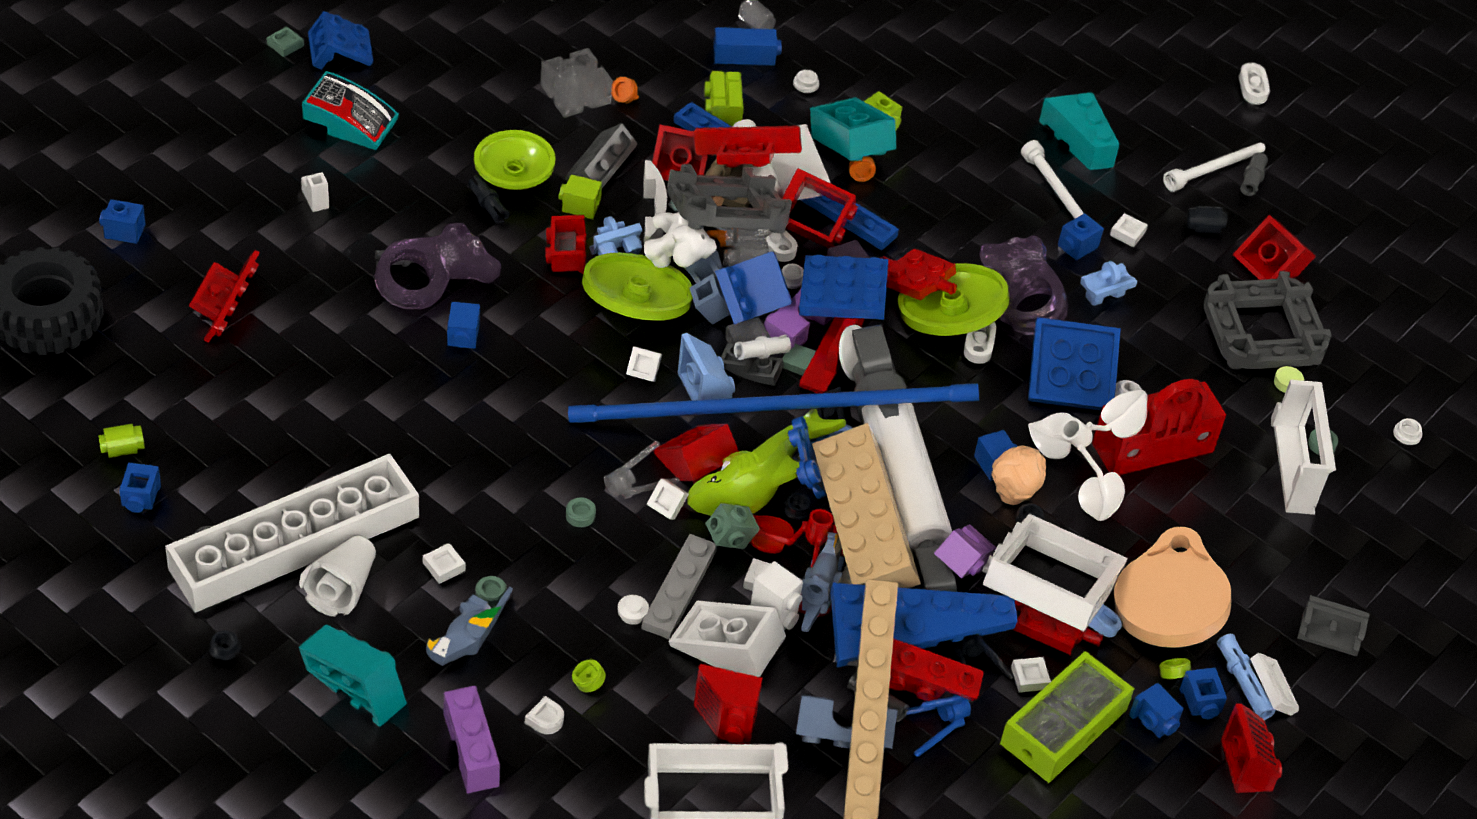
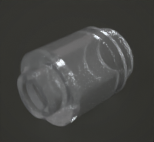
[739,0,775,29]

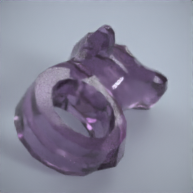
[375,223,501,310]
[979,236,1069,335]

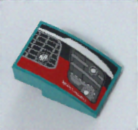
[302,71,399,150]

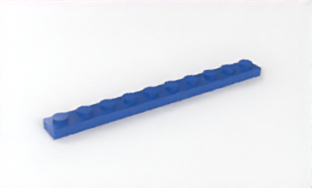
[674,102,899,251]

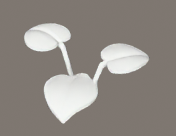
[1028,390,1147,521]

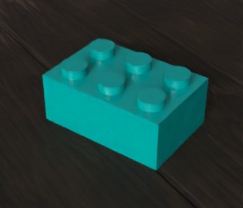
[810,97,896,161]

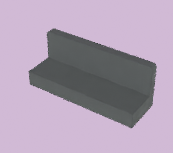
[564,124,637,188]

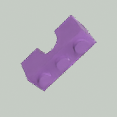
[764,287,834,349]
[934,524,996,578]
[444,685,500,793]

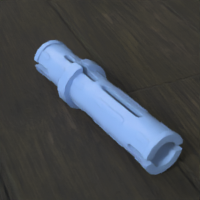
[1216,634,1276,720]

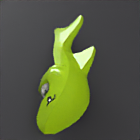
[687,409,846,516]

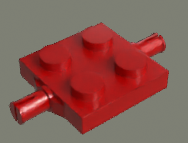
[880,249,957,301]
[1014,600,1104,655]

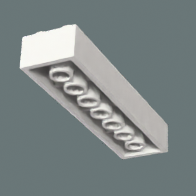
[165,454,419,613]

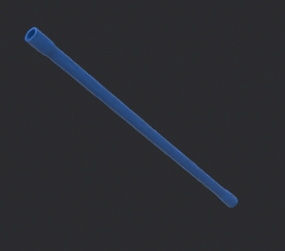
[568,383,979,423]

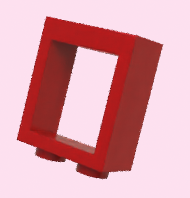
[781,168,858,250]

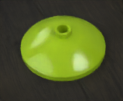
[474,130,555,190]

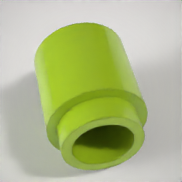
[98,424,145,458]

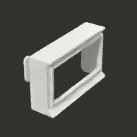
[1271,380,1336,515]
[645,743,788,819]

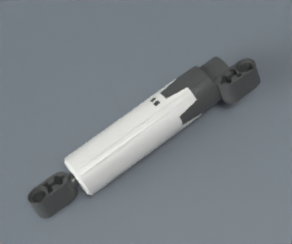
[852,324,957,592]

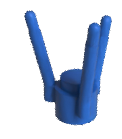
[906,694,971,757]

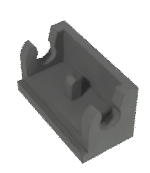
[1297,595,1370,656]

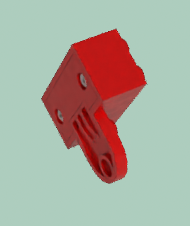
[1092,379,1227,475]

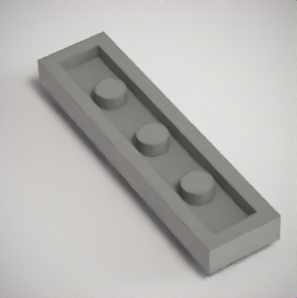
[641,534,717,640]

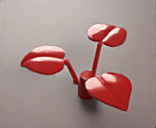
[750,509,844,617]

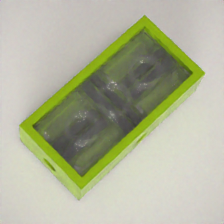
[1000,651,1134,783]

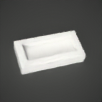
[1250,653,1299,716]

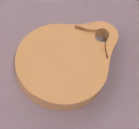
[1114,527,1231,648]

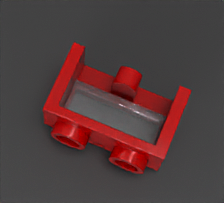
[545,215,587,274]

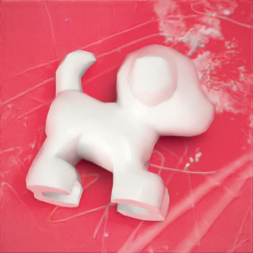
[644,212,717,268]

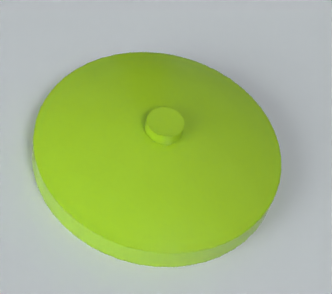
[582,253,693,321]
[898,263,1009,336]

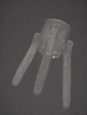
[604,441,680,499]

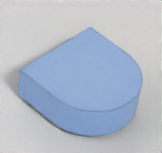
[1088,604,1122,637]

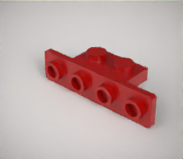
[694,126,802,167]
[189,250,260,343]
[799,317,864,394]
[889,639,983,701]

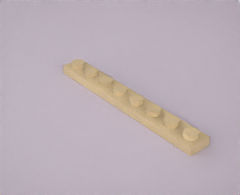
[843,579,898,819]

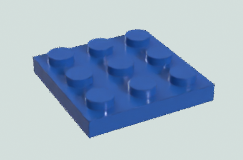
[799,255,888,320]
[1028,317,1121,411]

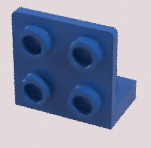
[308,11,373,70]
[715,251,792,324]

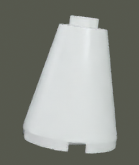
[299,536,376,616]

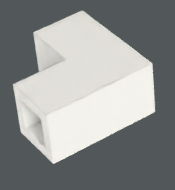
[301,172,329,212]

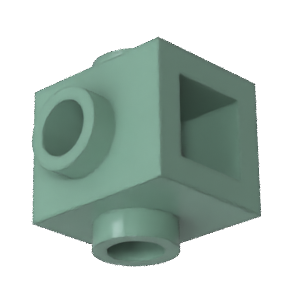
[705,503,760,549]

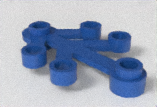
[788,416,829,499]

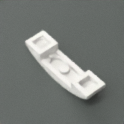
[644,160,667,243]

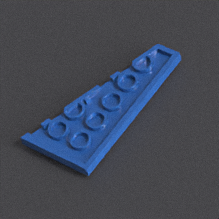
[831,583,1018,668]

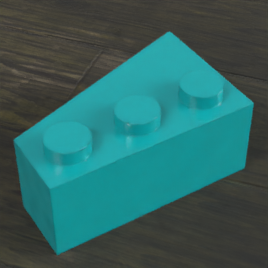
[1039,92,1120,170]
[299,625,407,727]

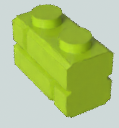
[704,71,743,126]

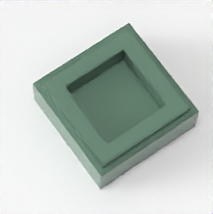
[267,26,304,57]
[782,343,816,376]

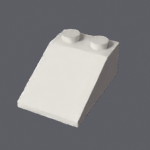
[668,601,786,677]

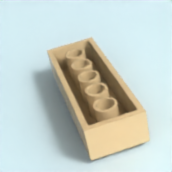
[812,423,921,588]

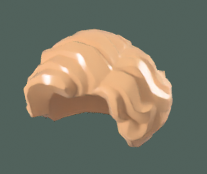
[992,445,1046,505]

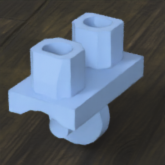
[589,216,642,255]
[1080,261,1137,306]

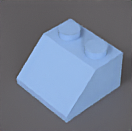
[678,333,735,400]

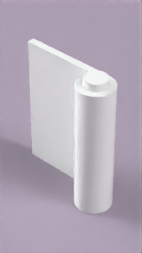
[732,119,831,200]

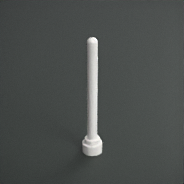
[1021,140,1084,219]
[1163,143,1265,192]

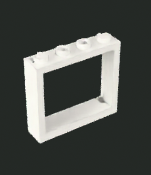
[982,514,1128,631]

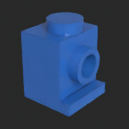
[119,463,161,513]
[1180,668,1227,719]
[1129,683,1184,738]

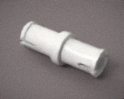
[734,335,791,360]

